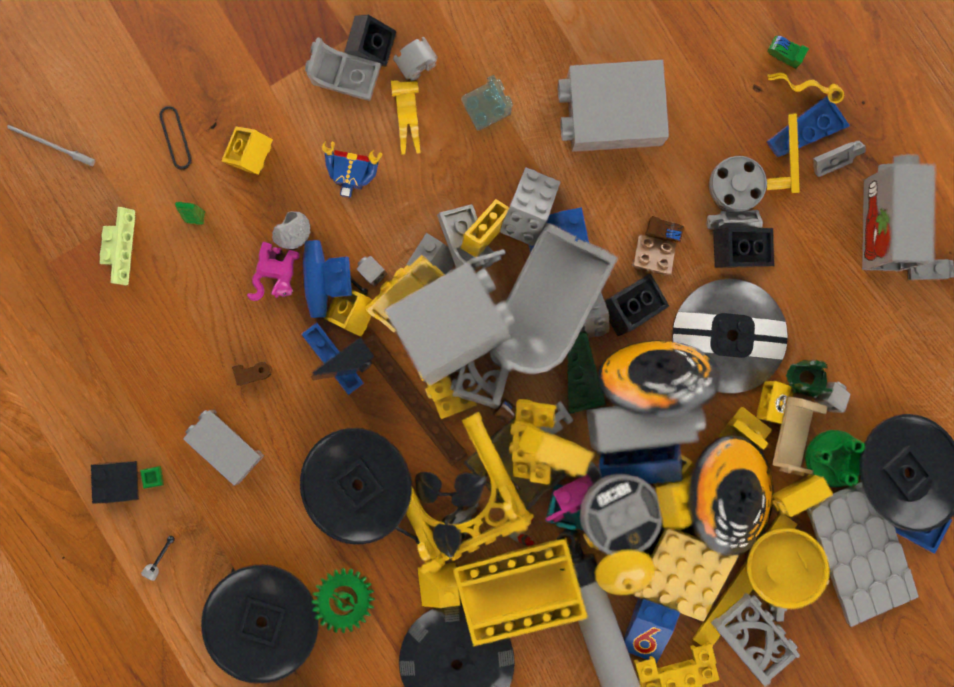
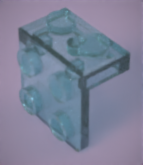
[461,75,513,130]

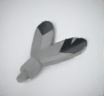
[441,503,479,540]

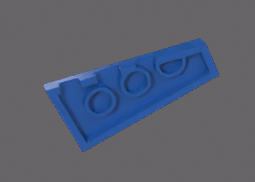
[766,96,850,157]

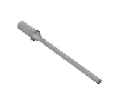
[7,125,95,166]

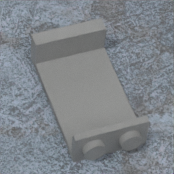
[183,410,265,486]

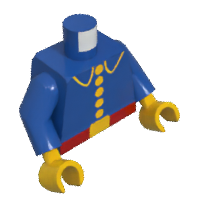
[322,141,382,198]

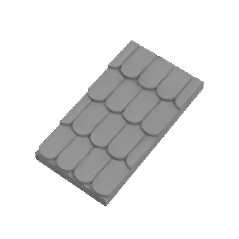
[806,482,919,627]

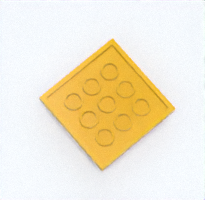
[634,527,738,622]

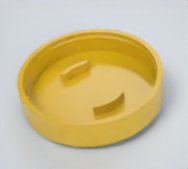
[747,528,829,609]

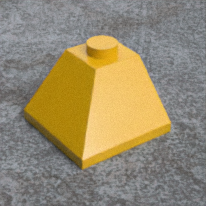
[417,562,460,608]

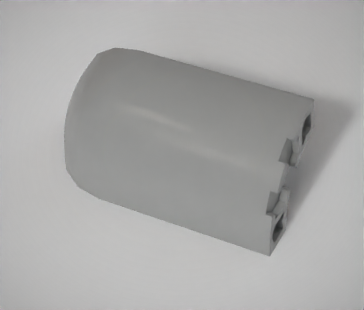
[492,223,618,374]

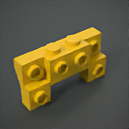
[366,255,445,333]
[418,371,477,419]
[509,399,556,484]
[634,641,719,687]

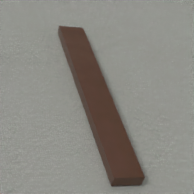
[363,333,467,466]

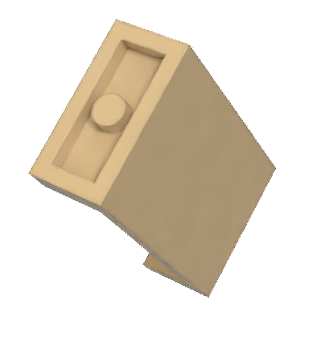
[773,397,828,476]

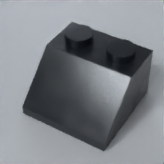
[344,14,397,67]
[91,461,139,504]

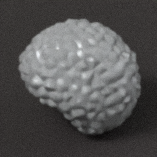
[272,211,311,249]

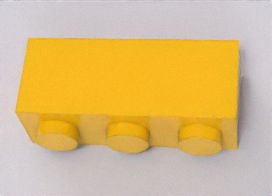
[461,199,509,258]

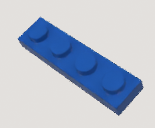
[301,323,364,395]

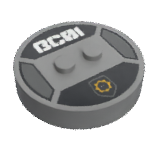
[581,474,662,554]

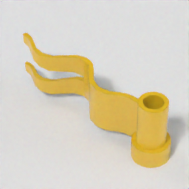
[767,73,844,103]
[391,80,420,155]

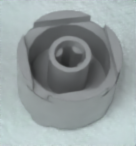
[393,37,438,81]

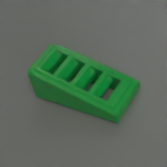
[175,201,205,225]

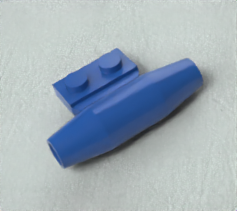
[303,240,352,318]

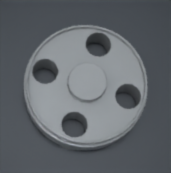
[709,156,767,212]

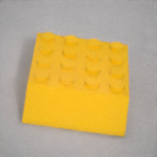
[453,539,588,646]

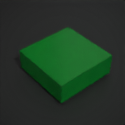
[140,466,164,489]

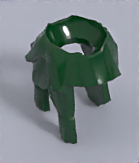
[786,360,833,398]

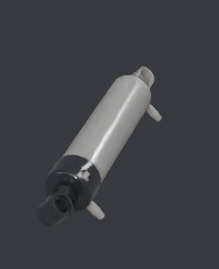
[557,528,641,687]

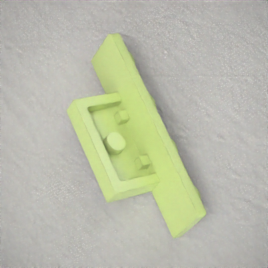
[99,207,135,285]

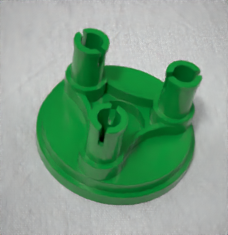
[805,430,865,488]

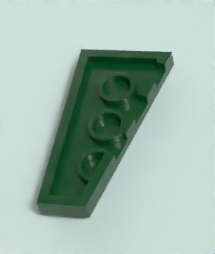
[567,331,606,414]

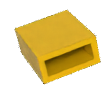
[772,474,833,517]

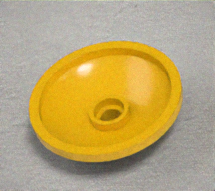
[595,550,655,595]

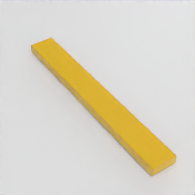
[692,513,798,647]

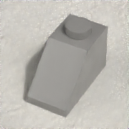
[357,256,388,287]
[815,381,850,413]

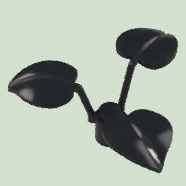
[415,472,486,557]

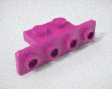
[545,474,594,523]

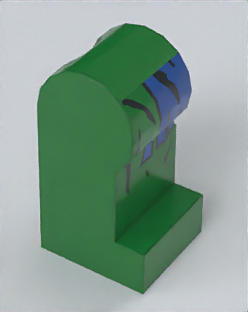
[767,36,809,69]

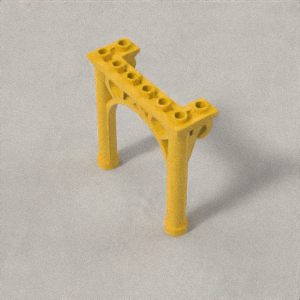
[406,412,534,574]

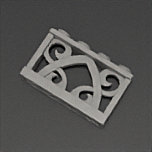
[451,350,509,409]
[711,593,800,687]

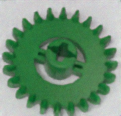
[311,568,375,634]

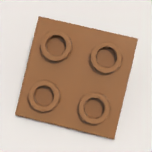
[632,234,676,276]

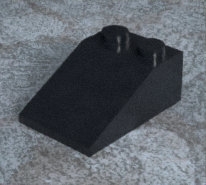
[713,228,775,268]
[604,273,669,336]
[311,338,374,380]

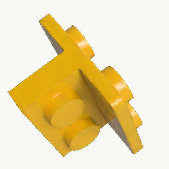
[719,407,772,449]

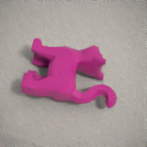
[247,242,299,301]

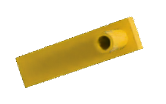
[767,113,800,193]

